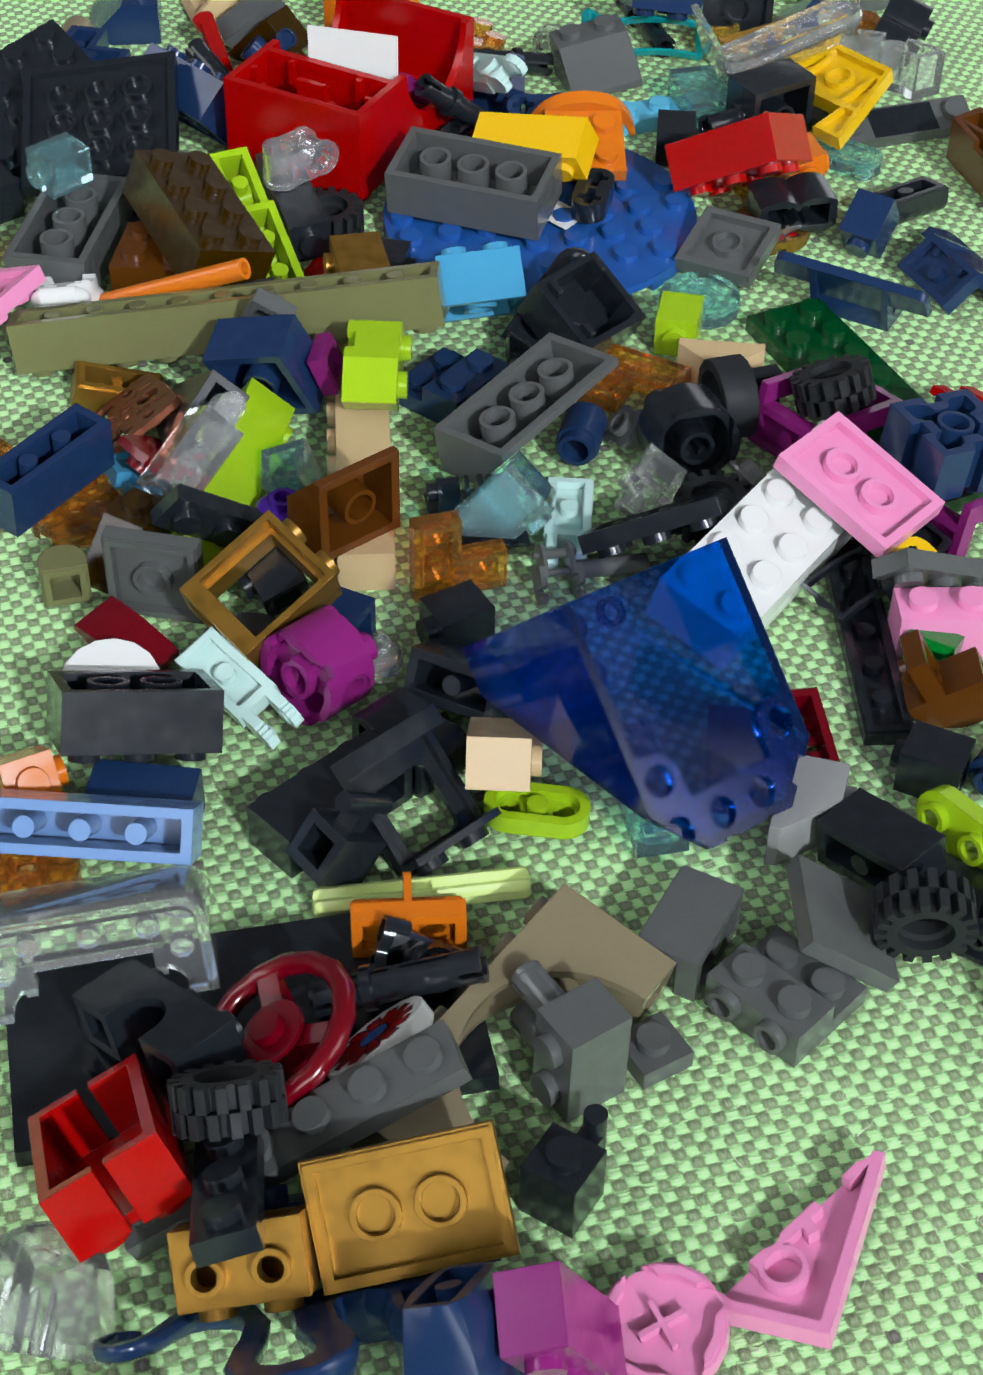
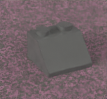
[549,14,643,94]

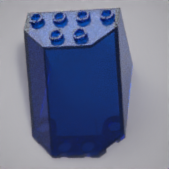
[462,537,810,850]

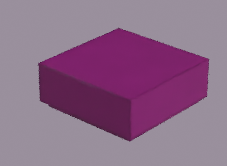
[306,331,343,396]

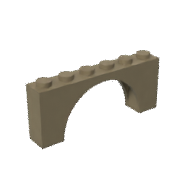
[349,883,676,1173]

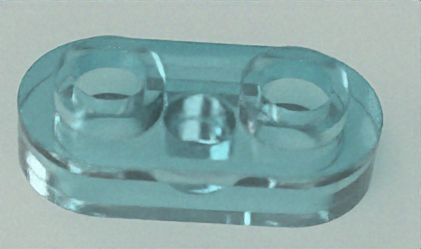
[815,138,883,181]

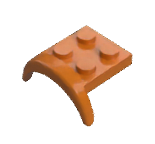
[531,90,635,182]

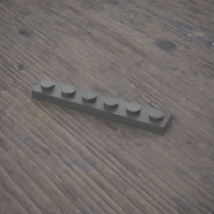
[124,1020,473,1261]

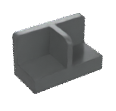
[638,866,744,1002]

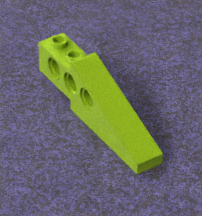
[209,146,304,279]

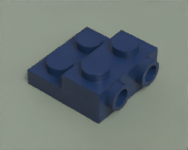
[399,347,510,424]

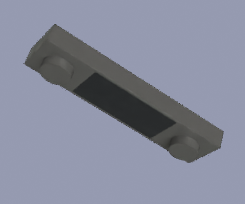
[834,95,970,154]

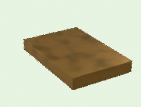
[297,1119,521,1296]

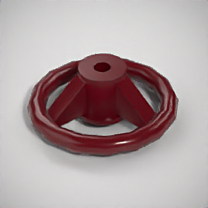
[215,950,356,1108]

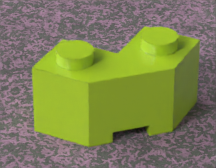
[341,320,412,411]

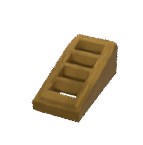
[70,360,162,412]

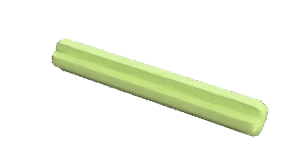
[312,866,531,918]

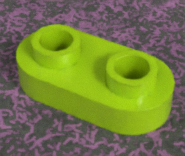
[484,782,591,839]
[916,784,983,870]

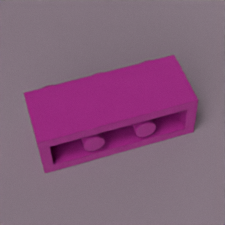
[492,1261,627,1375]

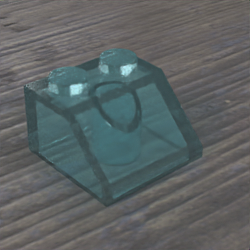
[441,450,557,539]

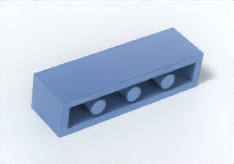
[0,788,204,866]

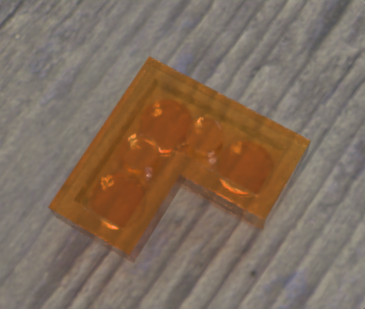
[576,343,692,414]
[409,510,508,603]

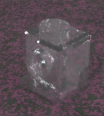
[614,443,687,516]

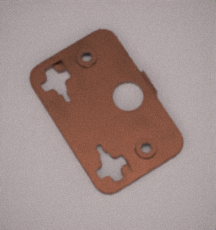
[95,373,180,454]

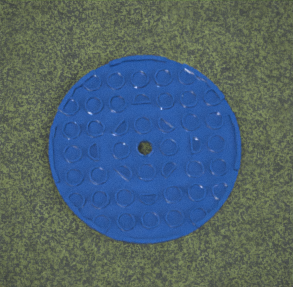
[383,149,697,296]

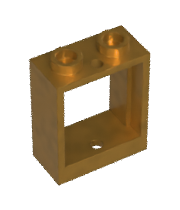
[179,510,343,669]

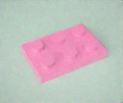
[773,411,945,557]

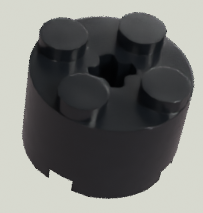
[637,383,741,487]

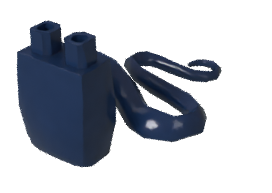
[93,1262,525,1375]

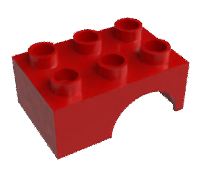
[223,0,474,201]

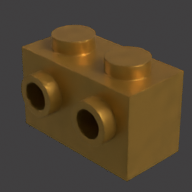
[167,1205,321,1322]

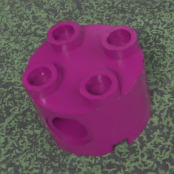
[260,605,378,726]

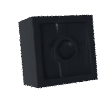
[516,251,646,353]

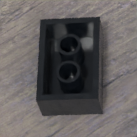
[46,669,224,764]

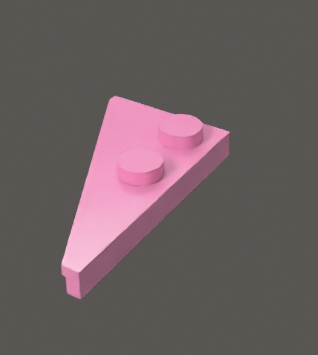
[717,1150,886,1350]

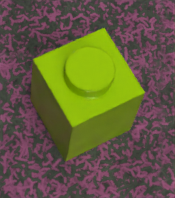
[653,291,704,357]

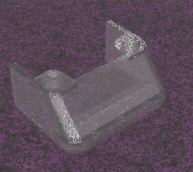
[690,0,863,87]

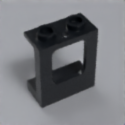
[330,703,502,878]

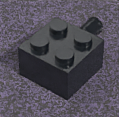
[699,57,817,133]

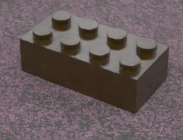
[122,148,276,287]

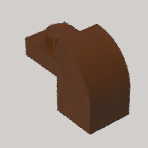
[897,629,983,728]

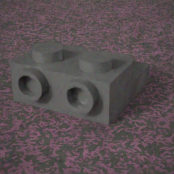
[703,926,868,1068]

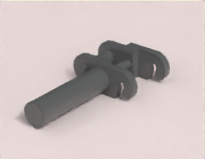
[531,540,649,605]

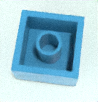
[433,241,527,323]

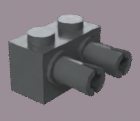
[509,960,632,1124]

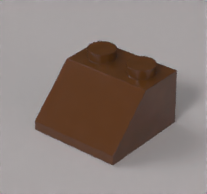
[287,446,400,559]

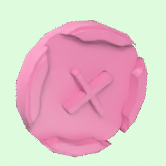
[606,1262,730,1375]

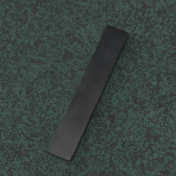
[824,536,914,746]

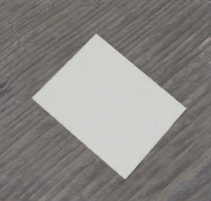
[307,25,398,80]

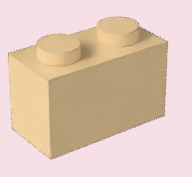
[465,717,543,792]

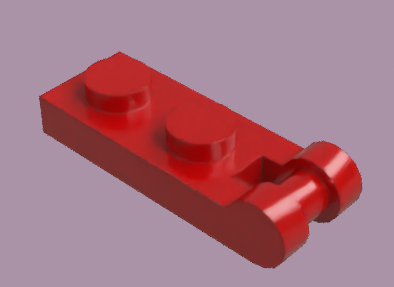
[193,11,233,72]

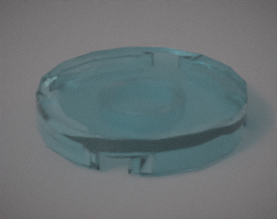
[658,272,740,330]

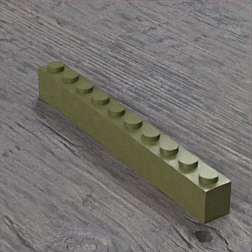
[6,261,447,377]

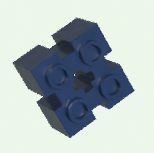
[879,388,983,501]

